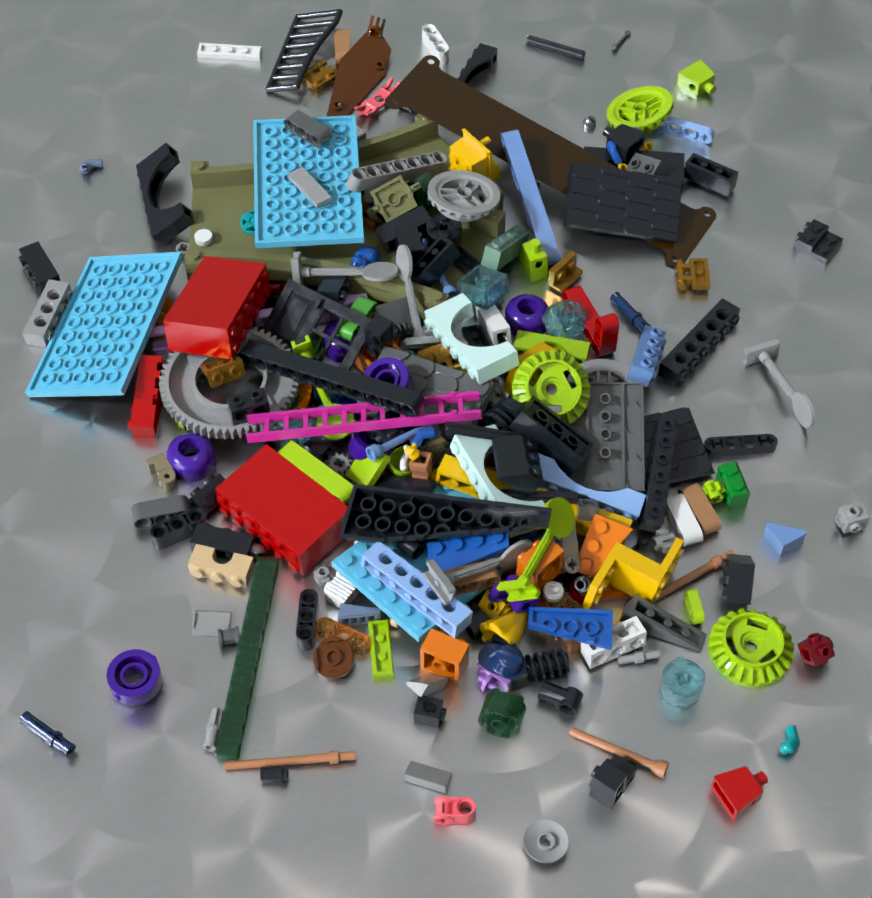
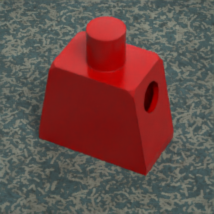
[711,766,768,820]

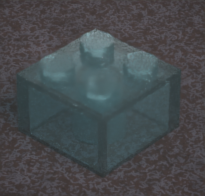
[457,265,509,310]

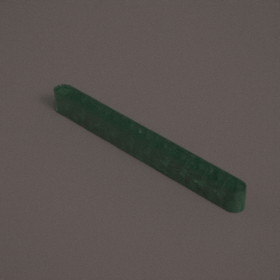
[215,556,279,761]

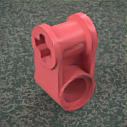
[434,796,476,825]

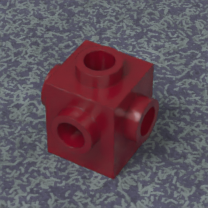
[797,633,835,667]

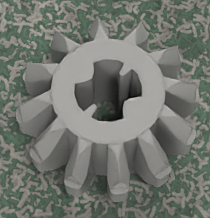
[324,452,354,481]

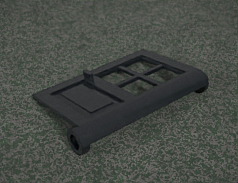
[258,279,372,371]

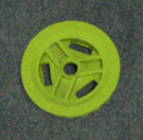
[606,86,674,133]
[512,350,591,424]
[708,608,794,687]

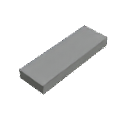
[288,167,332,209]

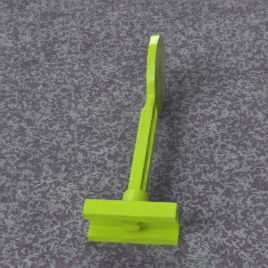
[291,335,355,440]
[496,497,575,602]

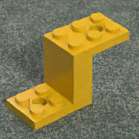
[582,537,684,609]

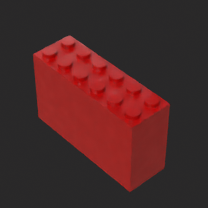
[163,256,272,359]
[215,444,347,576]

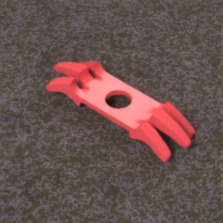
[354,78,400,117]

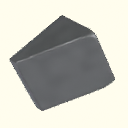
[577,498,599,521]

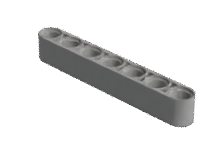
[346,151,447,192]

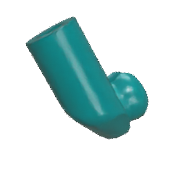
[779,725,800,755]

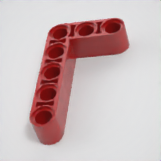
[562,285,620,357]

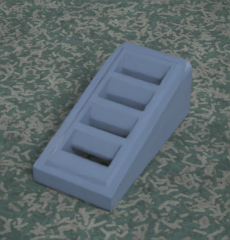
[338,603,382,626]

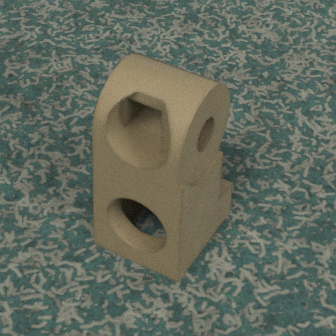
[146,452,177,491]

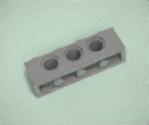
[23,279,73,348]

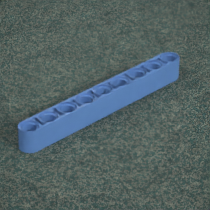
[501,129,561,266]

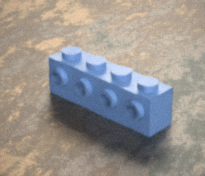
[626,324,667,387]

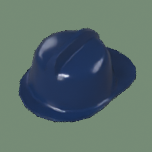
[478,643,527,680]

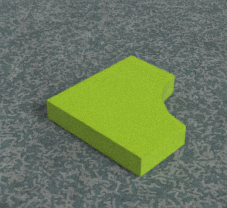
[345,454,391,486]

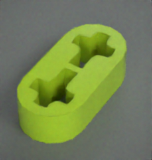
[684,588,704,625]

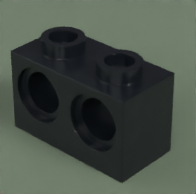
[226,387,270,426]

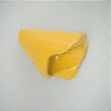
[479,611,528,647]

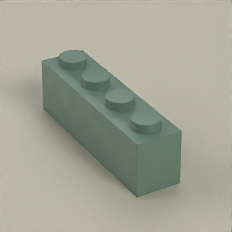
[481,226,530,271]

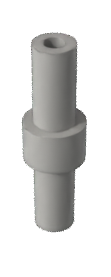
[617,650,660,665]

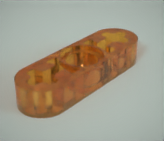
[316,617,371,655]

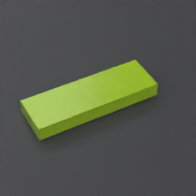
[368,619,394,680]

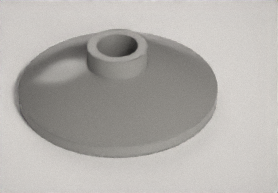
[524,819,569,863]

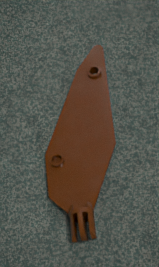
[326,16,391,117]

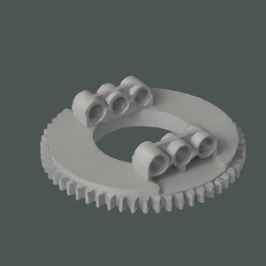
[159,327,300,439]

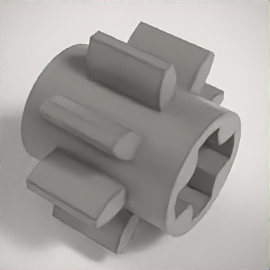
[652,528,676,554]

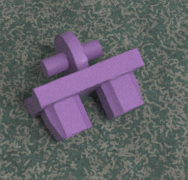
[477,662,513,694]

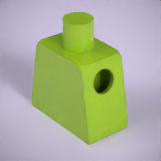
[676,60,717,96]
[519,239,548,283]

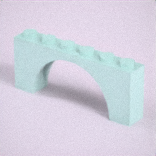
[424,293,520,385]
[450,424,545,538]

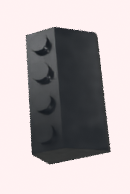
[509,395,593,476]

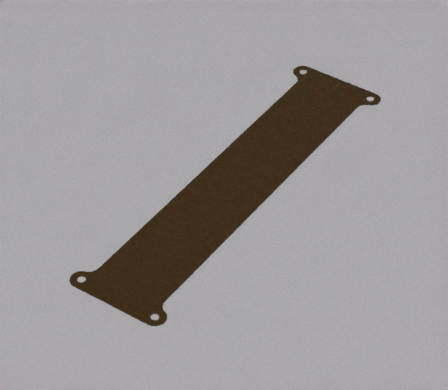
[385,55,716,267]

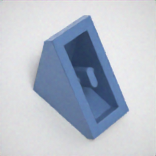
[763,522,807,556]

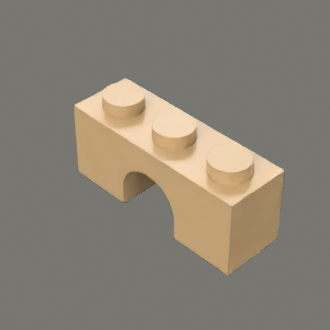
[188,544,255,588]

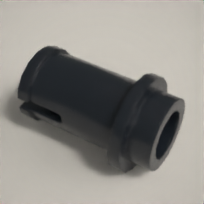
[574,576,594,593]
[260,766,289,783]

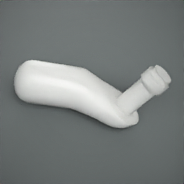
[400,445,410,472]

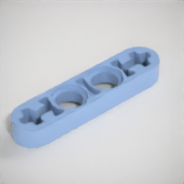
[656,116,714,144]

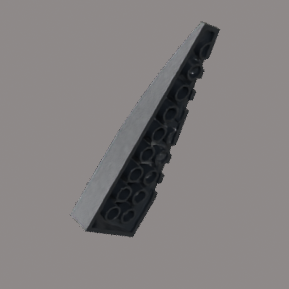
[339,484,552,543]

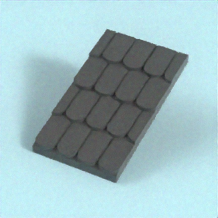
[356,346,496,440]
[566,382,645,492]

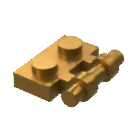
[304,59,337,92]
[676,258,711,291]
[417,342,462,370]

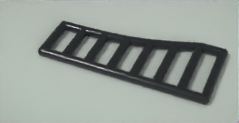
[265,9,343,93]

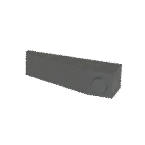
[619,595,707,652]

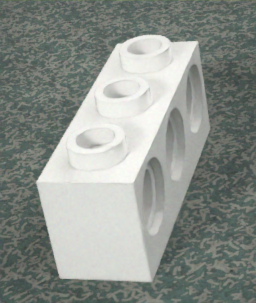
[580,616,647,669]

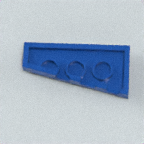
[427,532,510,571]
[528,607,613,651]

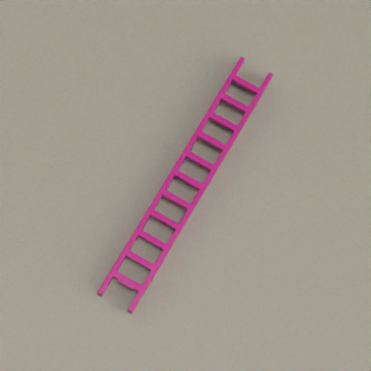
[246,391,482,443]

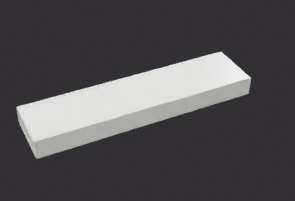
[197,43,262,61]

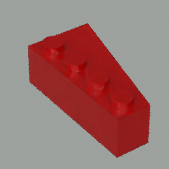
[128,355,164,439]

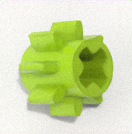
[702,480,726,504]

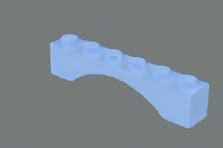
[538,453,646,521]

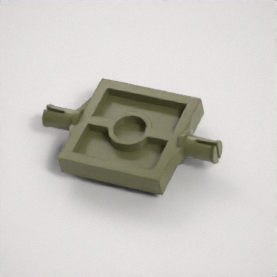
[366,175,422,223]

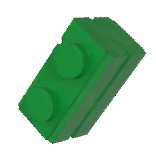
[716,462,750,509]

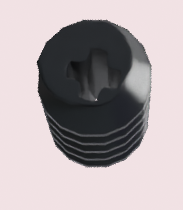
[525,648,570,680]

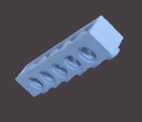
[361,542,473,639]

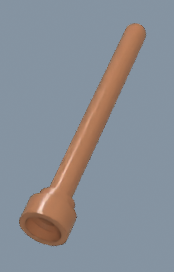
[569,728,669,779]

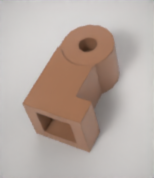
[409,451,432,480]

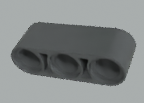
[284,110,332,148]
[132,495,190,529]

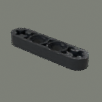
[704,434,778,456]

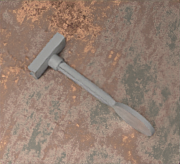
[396,244,441,351]
[291,252,399,286]
[742,339,815,428]
[423,539,534,605]

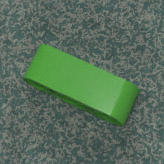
[337,296,378,342]

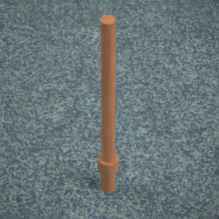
[651,550,735,603]
[225,750,356,770]

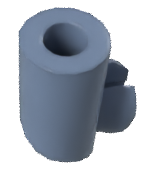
[79,159,103,174]

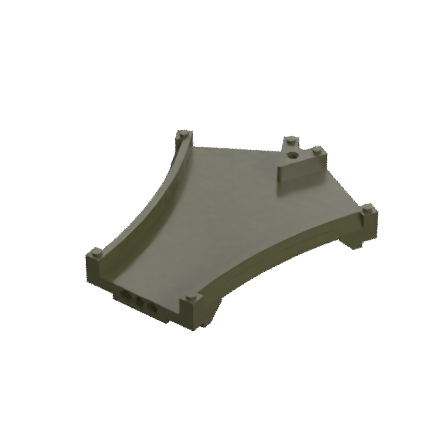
[185,114,506,327]

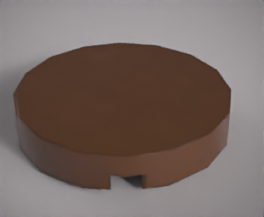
[313,637,355,679]

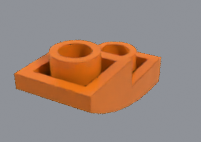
[297,383,313,409]

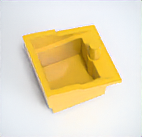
[449,129,502,181]

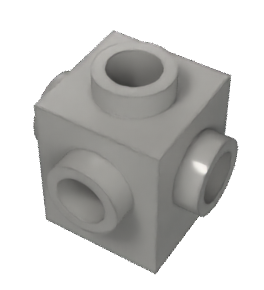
[836,502,870,534]

